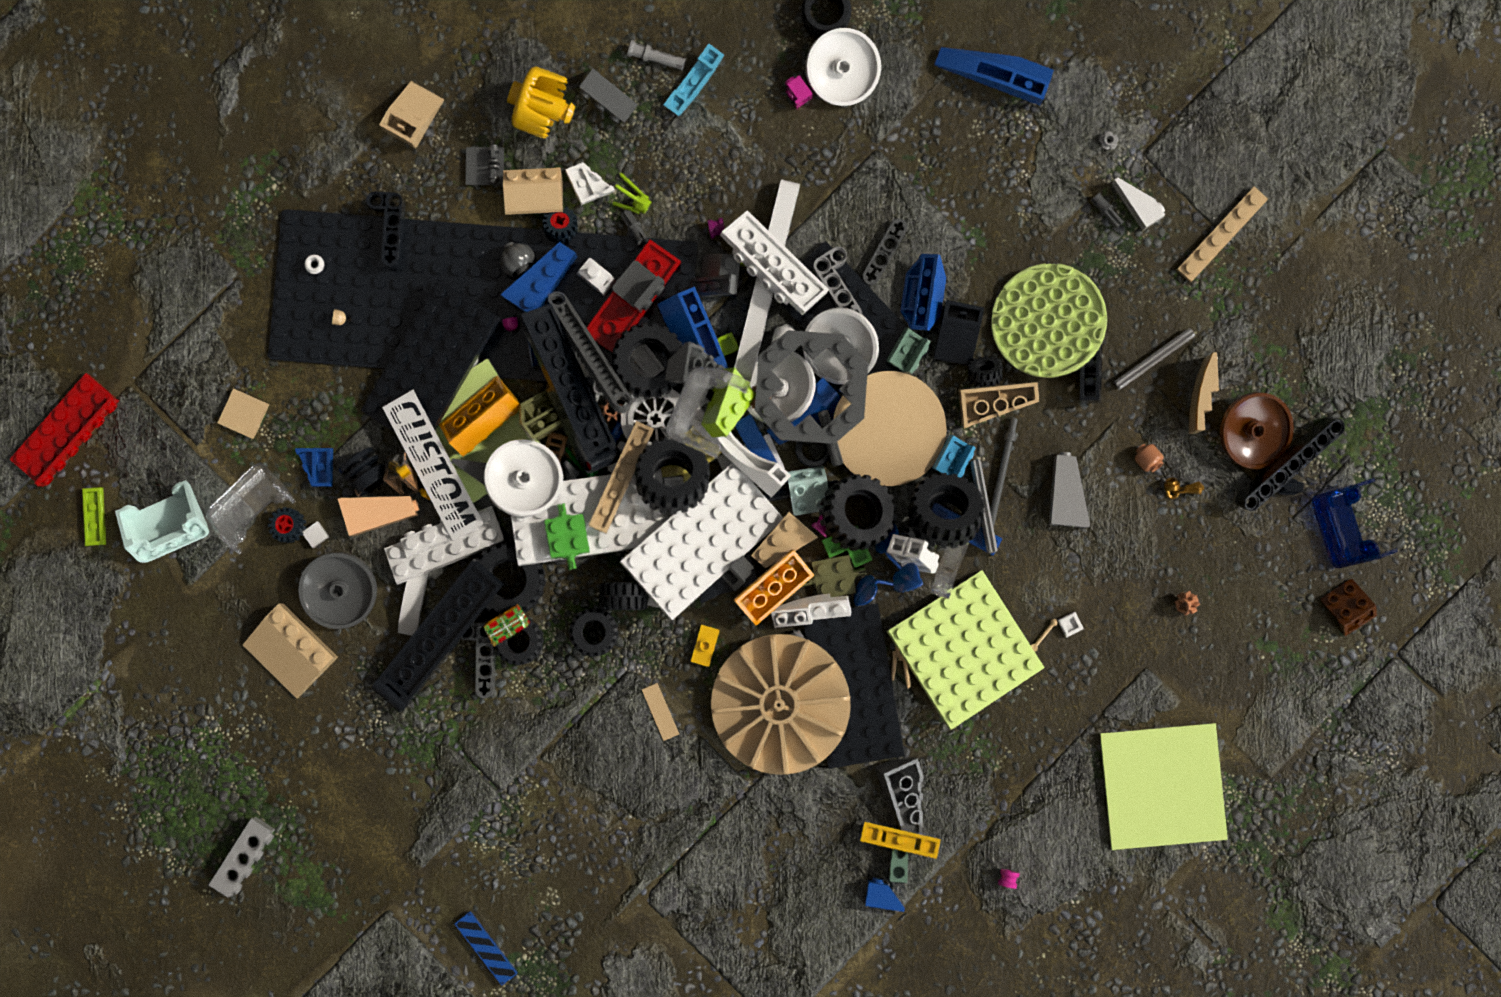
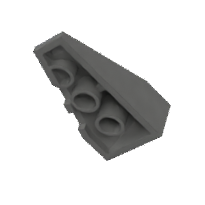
[665,342,725,391]
[875,757,923,835]

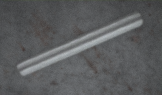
[1114,328,1195,390]
[970,460,998,553]

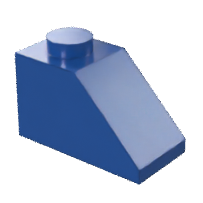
[864,878,905,912]

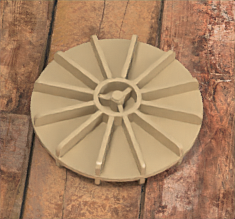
[711,634,850,775]

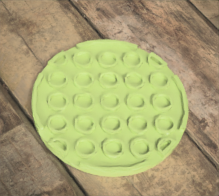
[991,264,1107,378]

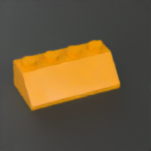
[439,376,520,456]
[734,549,814,625]

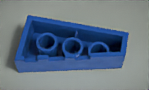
[501,242,577,313]

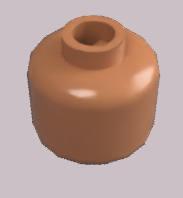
[1135,444,1164,473]

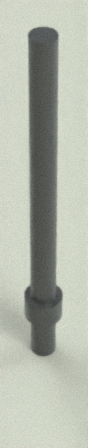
[990,418,1018,528]

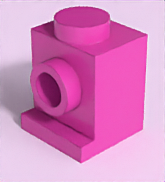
[785,75,812,109]

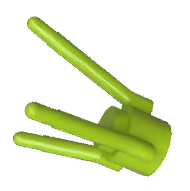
[612,173,652,215]

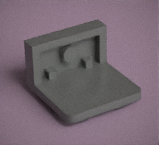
[612,261,665,313]

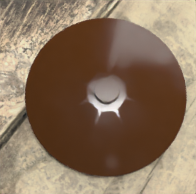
[1220,392,1294,469]

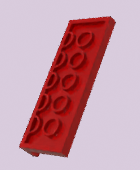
[10,373,119,487]

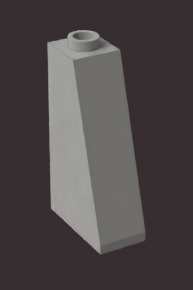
[1048,452,1090,528]

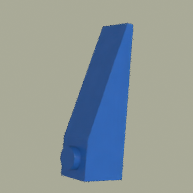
[766,378,841,445]

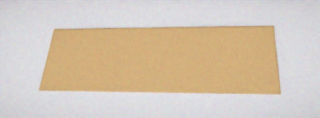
[642,683,679,741]

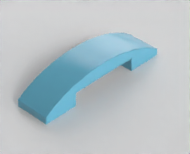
[664,44,724,116]

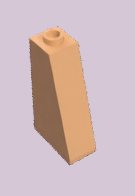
[338,496,420,536]

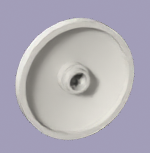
[805,28,881,106]
[803,308,879,384]
[746,352,816,423]
[484,440,563,517]

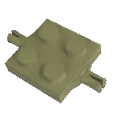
[802,555,866,597]

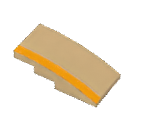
[1189,352,1219,434]

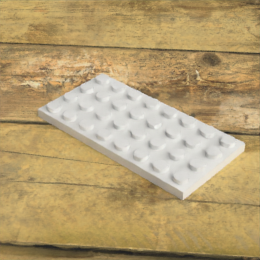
[620,462,783,620]
[511,468,669,566]

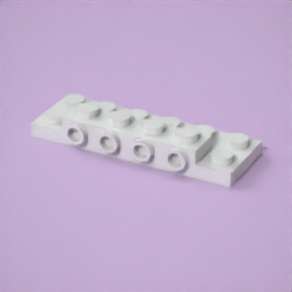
[720,211,829,315]
[384,506,506,585]

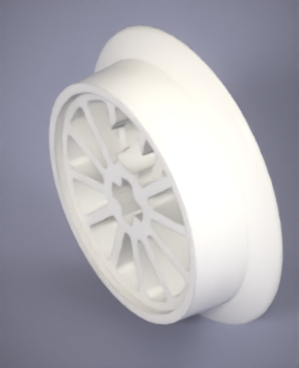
[621,389,690,447]

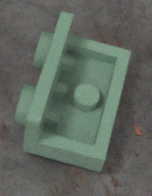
[886,328,930,374]

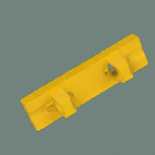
[860,822,941,859]

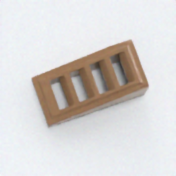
[545,433,568,465]

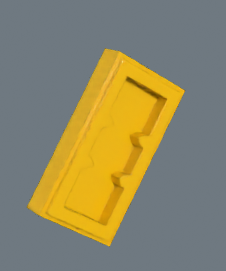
[691,625,720,667]

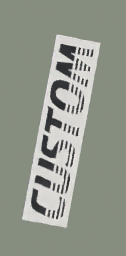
[382,390,484,541]

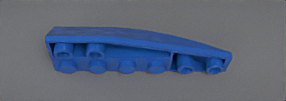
[934,47,1054,106]
[657,287,728,369]

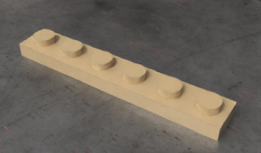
[1176,187,1268,283]
[588,421,654,534]

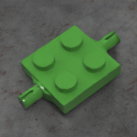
[544,503,590,570]

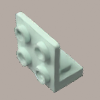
[788,466,828,516]

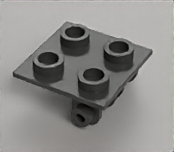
[466,145,504,185]

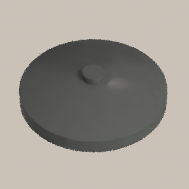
[299,552,377,629]

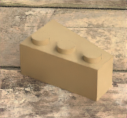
[751,512,818,569]

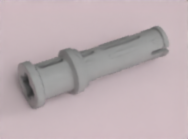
[627,40,686,70]

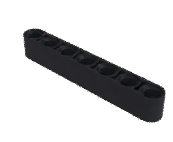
[1235,417,1345,511]

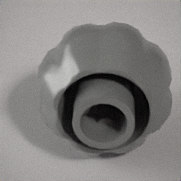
[499,242,535,278]

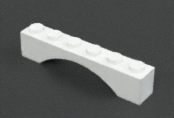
[686,398,791,498]

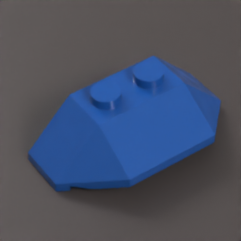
[900,254,946,331]

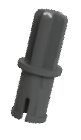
[1091,193,1123,228]
[621,210,648,245]

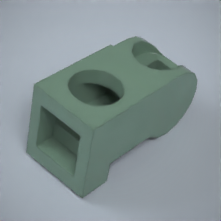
[888,849,908,883]

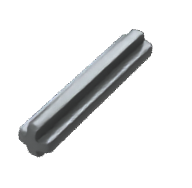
[818,410,843,466]

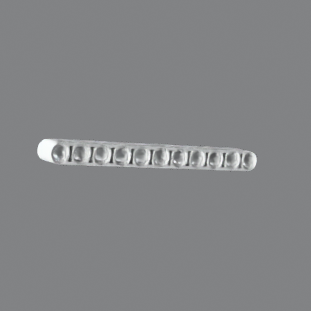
[734,179,800,382]

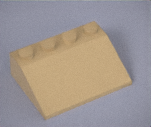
[243,603,338,699]

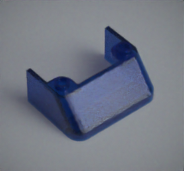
[1312,478,1398,569]

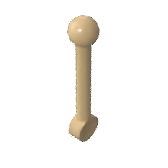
[1030,619,1058,652]

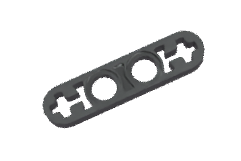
[862,218,908,286]

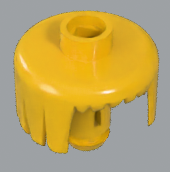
[507,66,575,139]

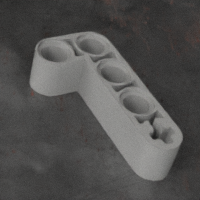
[813,247,862,315]

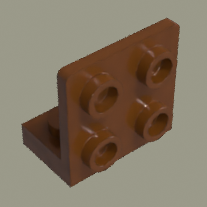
[1321,579,1377,636]

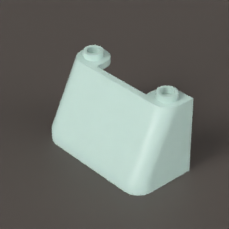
[115,480,209,563]

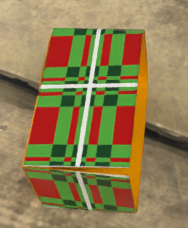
[484,604,530,646]

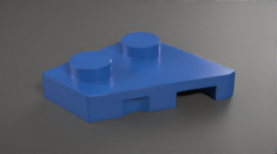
[295,448,333,487]

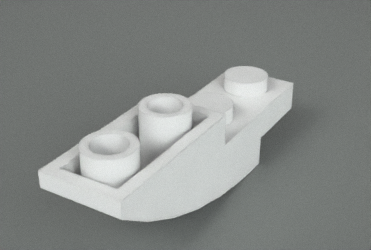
[771,594,851,628]

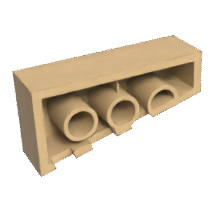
[958,382,1039,428]

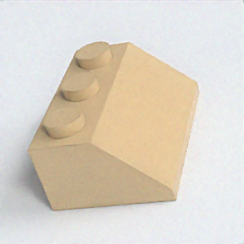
[503,168,563,215]

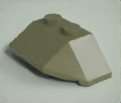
[519,390,563,442]

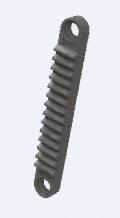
[547,291,632,413]

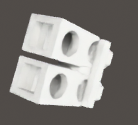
[887,534,939,574]

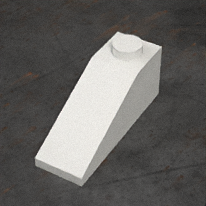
[1112,178,1165,231]

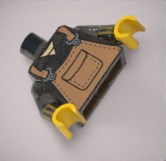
[383,447,431,500]

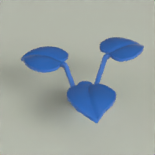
[854,523,923,607]

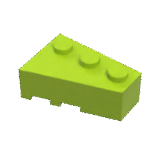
[701,368,756,438]

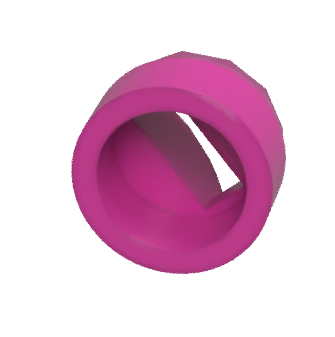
[502,317,518,331]

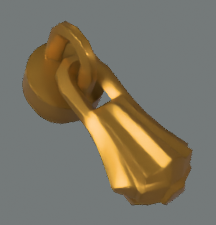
[1164,477,1204,499]

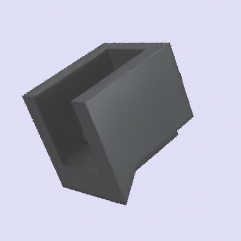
[721,556,754,592]

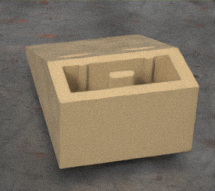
[379,81,444,149]

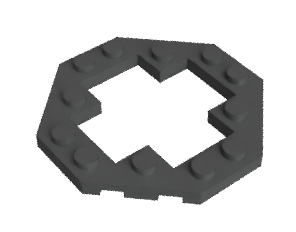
[755,330,868,444]

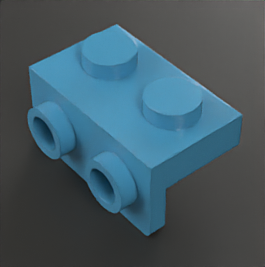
[932,435,976,478]

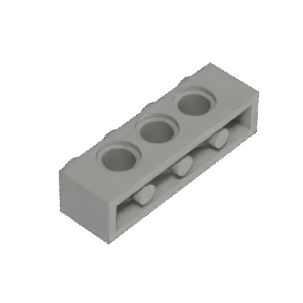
[209,817,275,898]

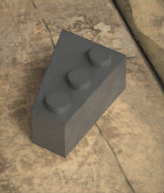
[573,69,638,124]

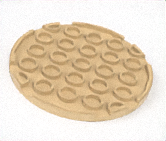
[833,371,946,486]

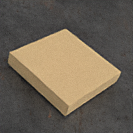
[218,388,270,439]

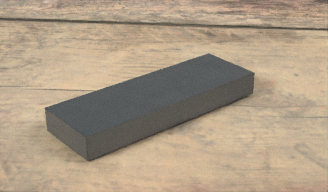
[691,274,736,298]

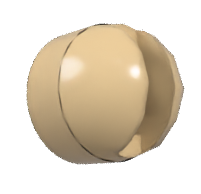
[332,309,346,325]

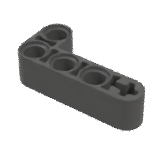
[461,623,496,699]

